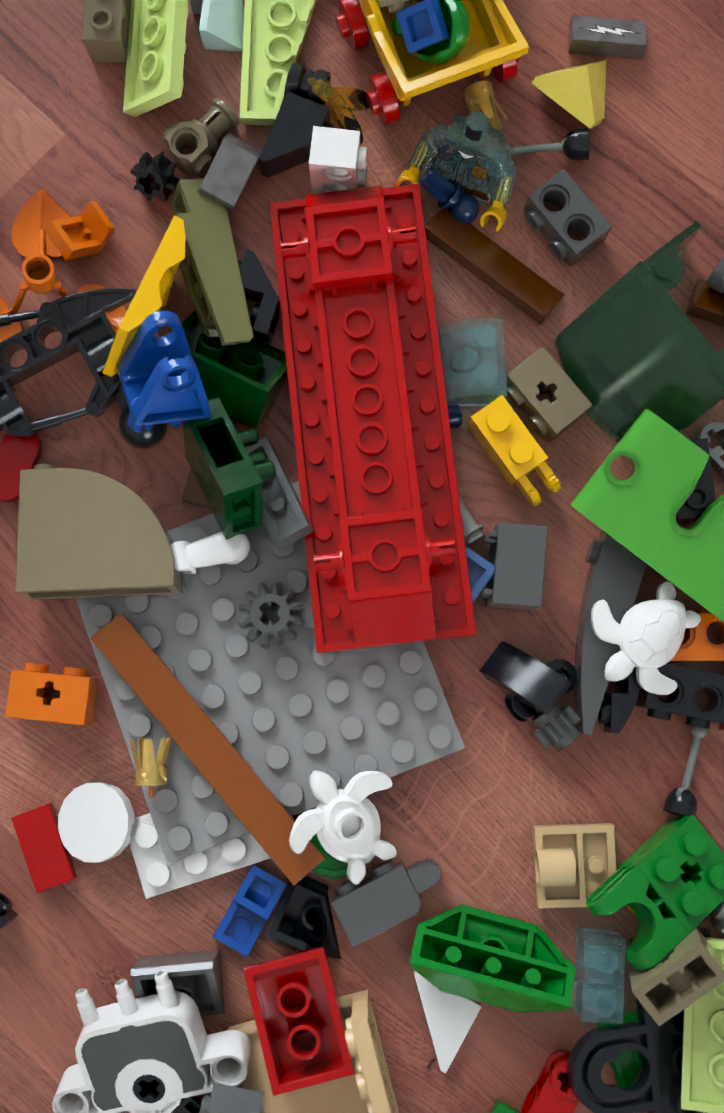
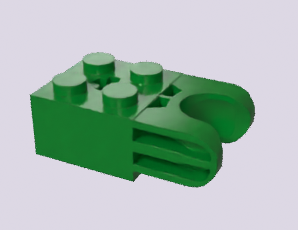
[586,815,724,970]

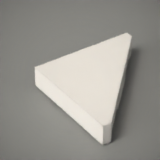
[414,970,482,1073]

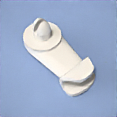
[171,531,250,574]

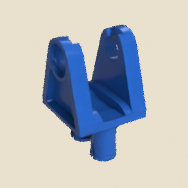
[117,311,211,433]

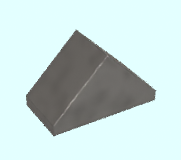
[198,133,262,210]

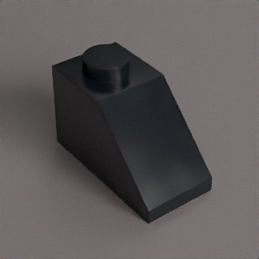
[258,92,334,177]

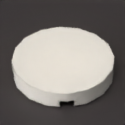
[58,782,135,863]

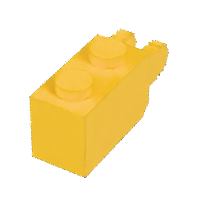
[467,395,561,507]

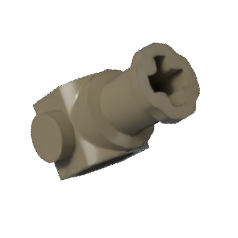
[162,98,240,178]

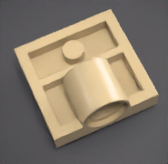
[533,823,617,909]

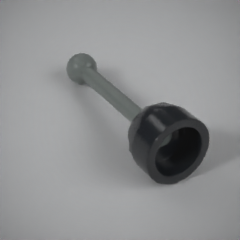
[498,128,590,161]
[663,726,707,816]

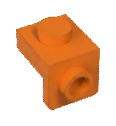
[45,201,115,261]

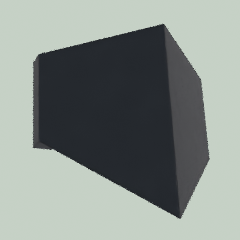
[265,876,341,959]

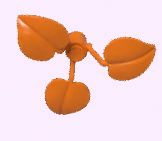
[0,189,127,342]

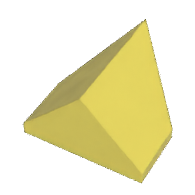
[531,59,607,129]

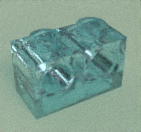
[573,928,626,1024]

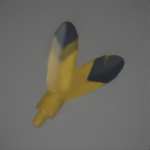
[308,77,369,144]

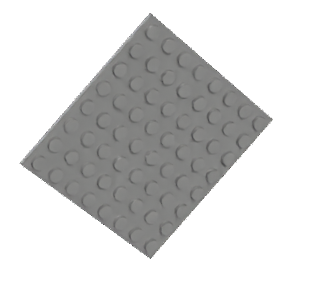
[75,481,465,864]

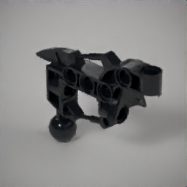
[0,288,168,449]

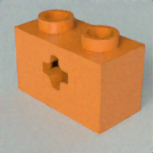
[5,663,99,725]

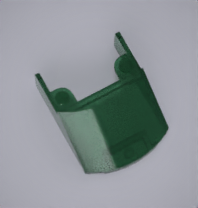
[555,220,724,442]

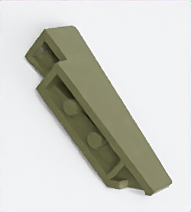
[170,178,253,346]

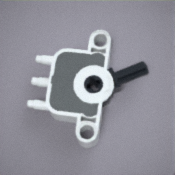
[52,970,251,1113]

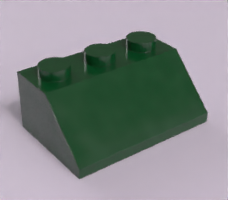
[182,310,288,429]

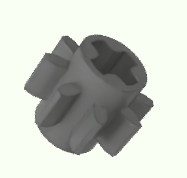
[532,703,581,751]

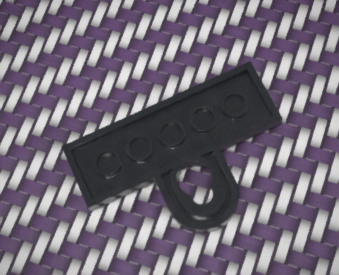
[567,928,711,1113]

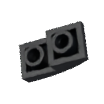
[479,641,571,716]
[598,667,641,734]

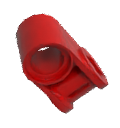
[521,1050,579,1113]

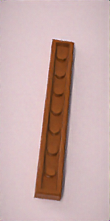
[90,613,326,885]

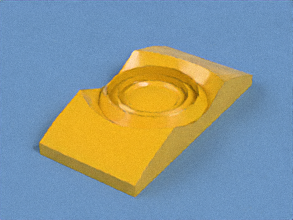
[102,215,186,377]

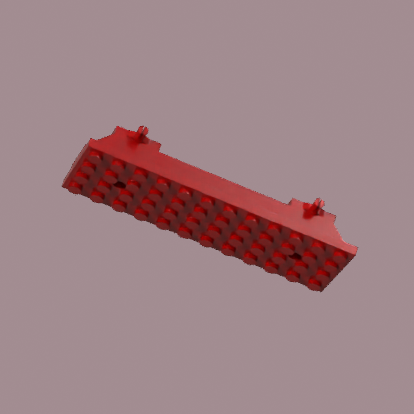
[269,184,476,654]

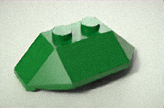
[409,904,576,1013]

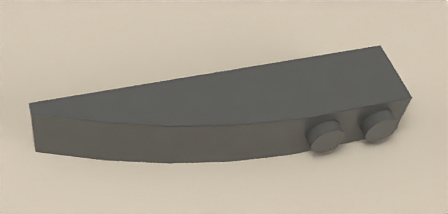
[574,530,647,736]

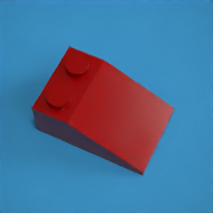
[243,946,356,1096]

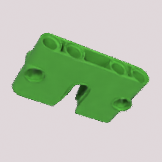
[570,408,724,622]

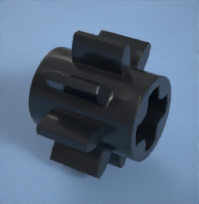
[130,151,180,201]

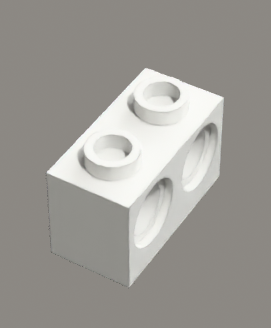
[309,126,367,194]

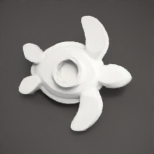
[591,581,701,695]
[289,770,397,885]

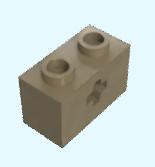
[503,346,592,441]
[629,927,724,1026]

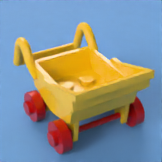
[335,0,529,126]

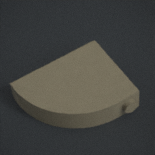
[15,464,182,600]

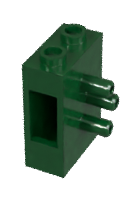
[182,398,276,540]

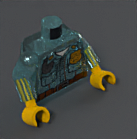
[395,112,516,232]

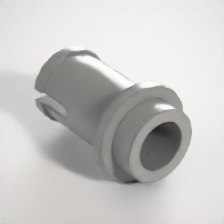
[459,497,485,547]

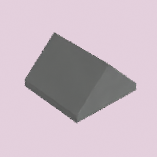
[130,949,224,1016]

